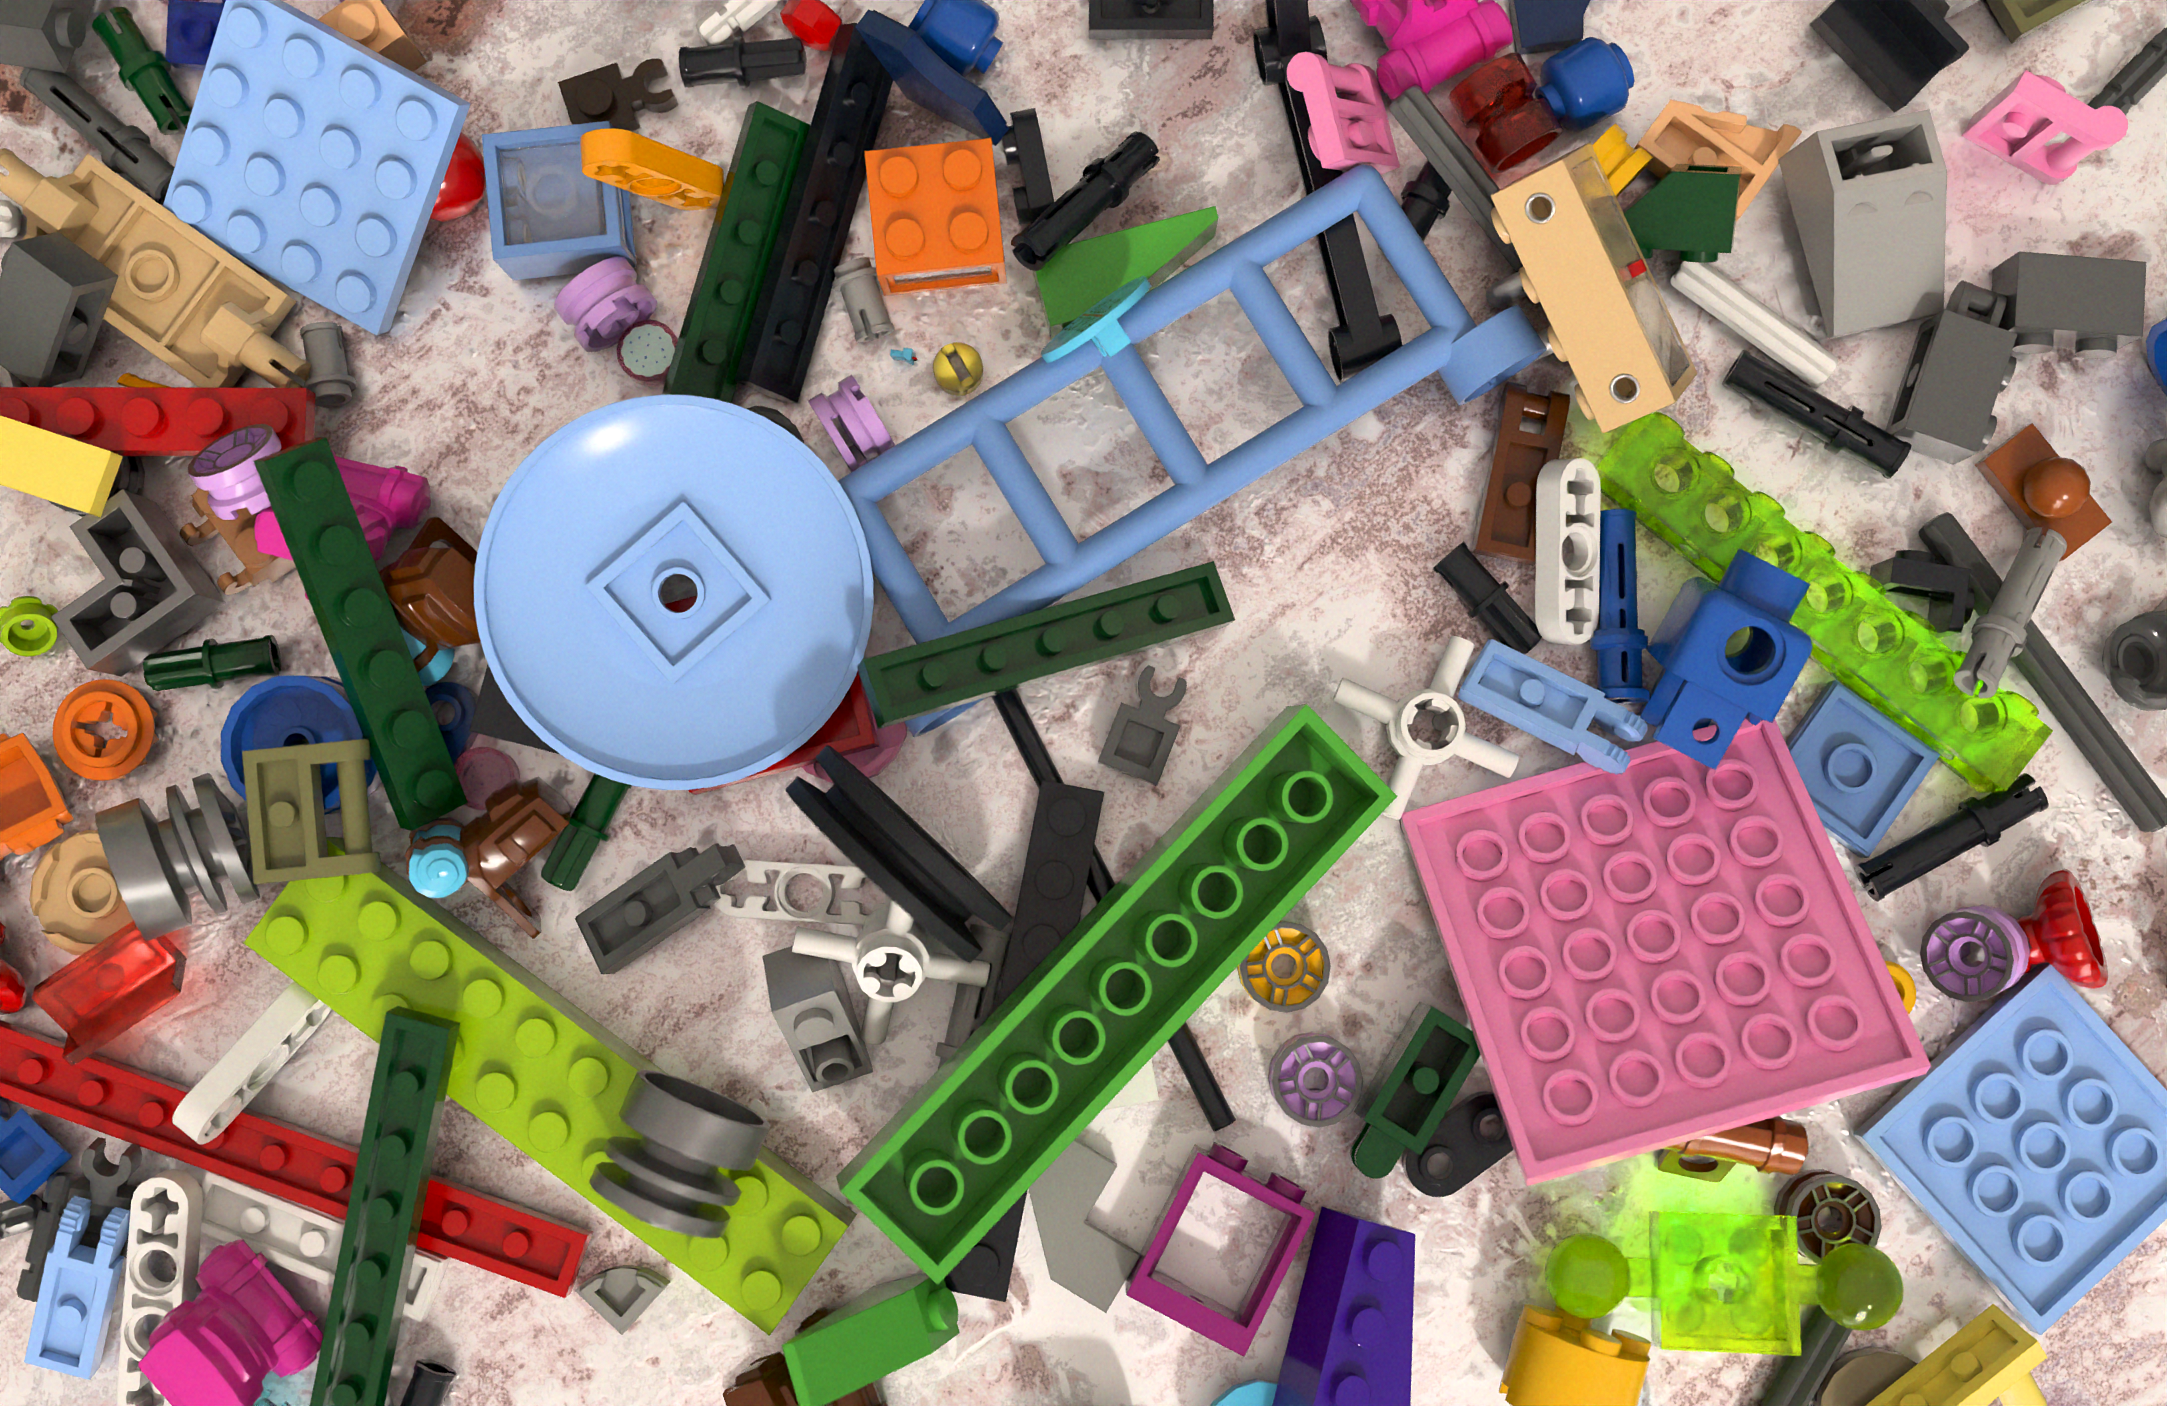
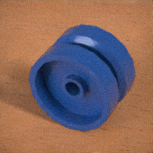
[221,676,382,815]

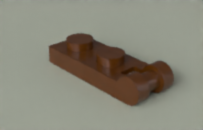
[1472,382,1570,566]

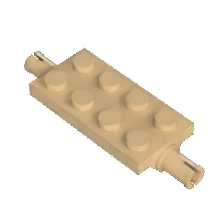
[0,148,311,388]

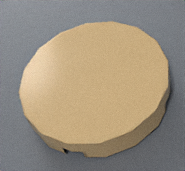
[29,830,144,957]

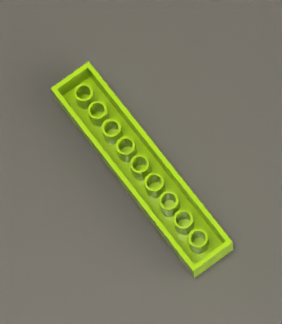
[243,837,857,1336]

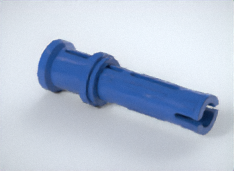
[1590,509,1650,704]

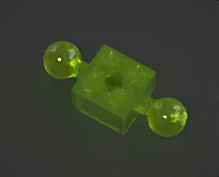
[1544,1211,1904,1356]

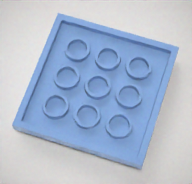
[163,0,471,335]
[1853,963,2167,1335]

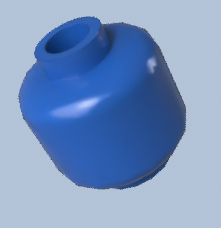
[908,0,1004,78]
[1535,37,1635,133]

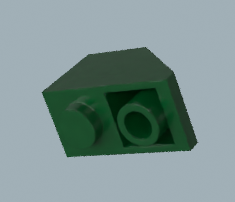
[1622,164,1742,263]

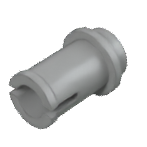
[832,257,895,343]
[300,322,356,407]

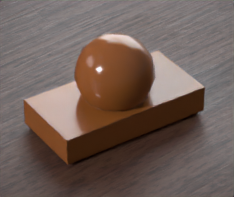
[1975,423,2112,561]

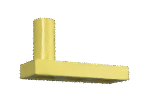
[0,416,123,518]
[1865,1304,2047,1406]

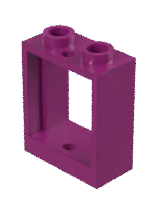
[1125,1142,1316,1357]

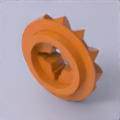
[53,679,159,781]

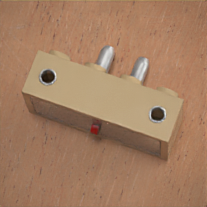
[1486,142,1698,434]

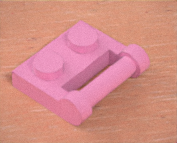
[1287,52,1400,175]
[1962,70,2128,185]

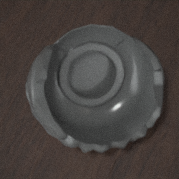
[2102,611,2167,711]

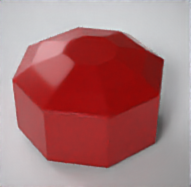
[780,0,843,51]

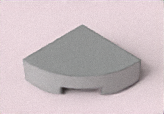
[575,1265,670,1335]

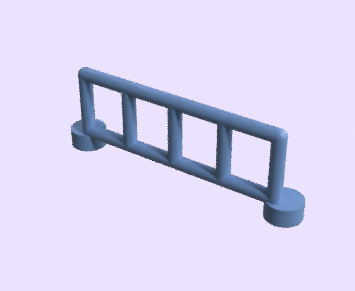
[838,165,1547,737]

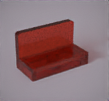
[32,920,187,1066]

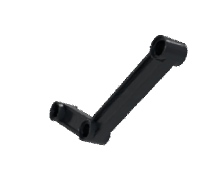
[1253,0,1403,383]

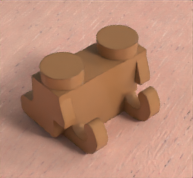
[180,488,295,595]

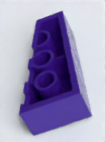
[1272,1207,1416,1406]

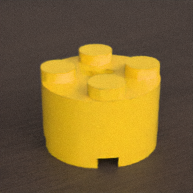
[1498,1304,1652,1406]

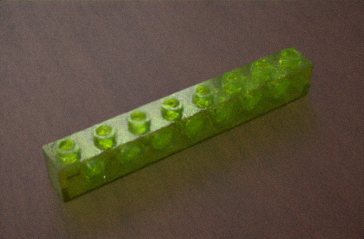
[1594,412,2053,793]

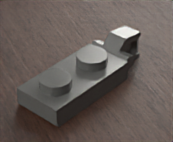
[575,843,746,974]

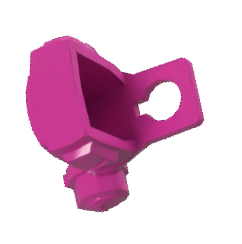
[1350,0,1513,100]
[255,450,431,600]
[138,1238,324,1406]

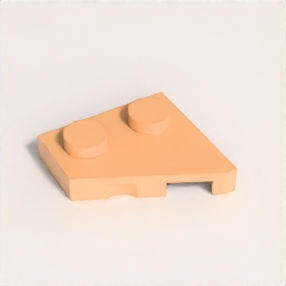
[1634,100,1802,222]

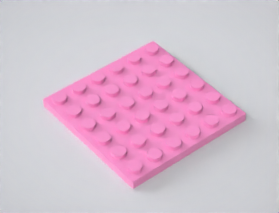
[1400,718,1931,1186]

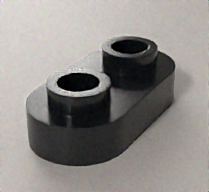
[1002,108,1054,226]
[1402,1091,1513,1197]

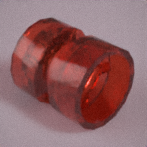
[1448,52,1564,175]

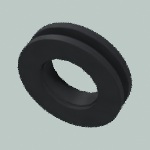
[786,745,1012,963]

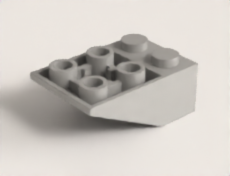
[1778,110,1947,339]

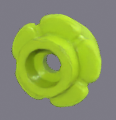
[0,596,58,657]

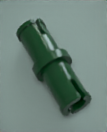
[92,7,193,135]

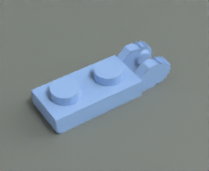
[1458,639,1648,775]
[24,1196,130,1380]

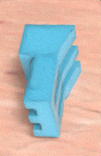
[890,348,917,366]

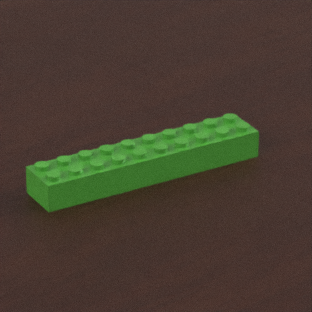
[836,704,1397,1285]

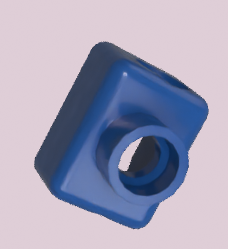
[1637,548,1813,770]

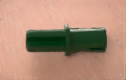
[143,635,281,691]
[541,773,632,891]

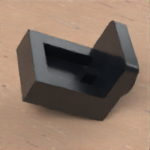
[1868,550,1975,638]

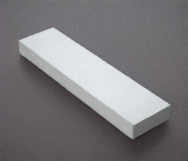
[199,1170,451,1322]

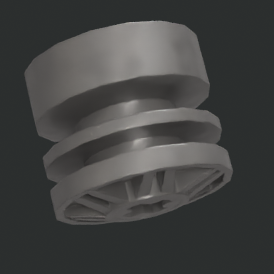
[95,773,260,940]
[589,1070,771,1238]

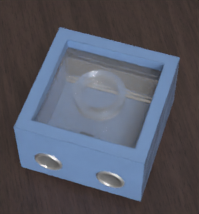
[482,121,637,280]

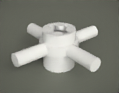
[1333,636,1519,821]
[792,899,990,1045]

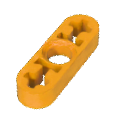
[580,129,724,211]

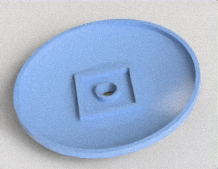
[474,395,874,790]

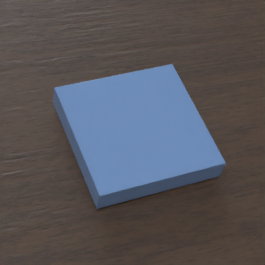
[1786,680,1941,858]

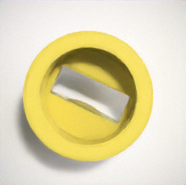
[933,342,984,396]

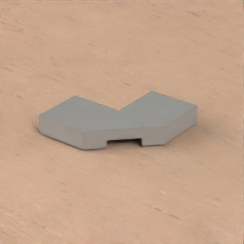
[1028,1138,1139,1313]

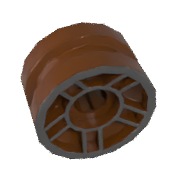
[1774,1169,1882,1268]

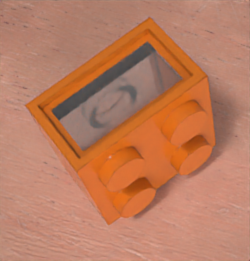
[864,138,1007,296]

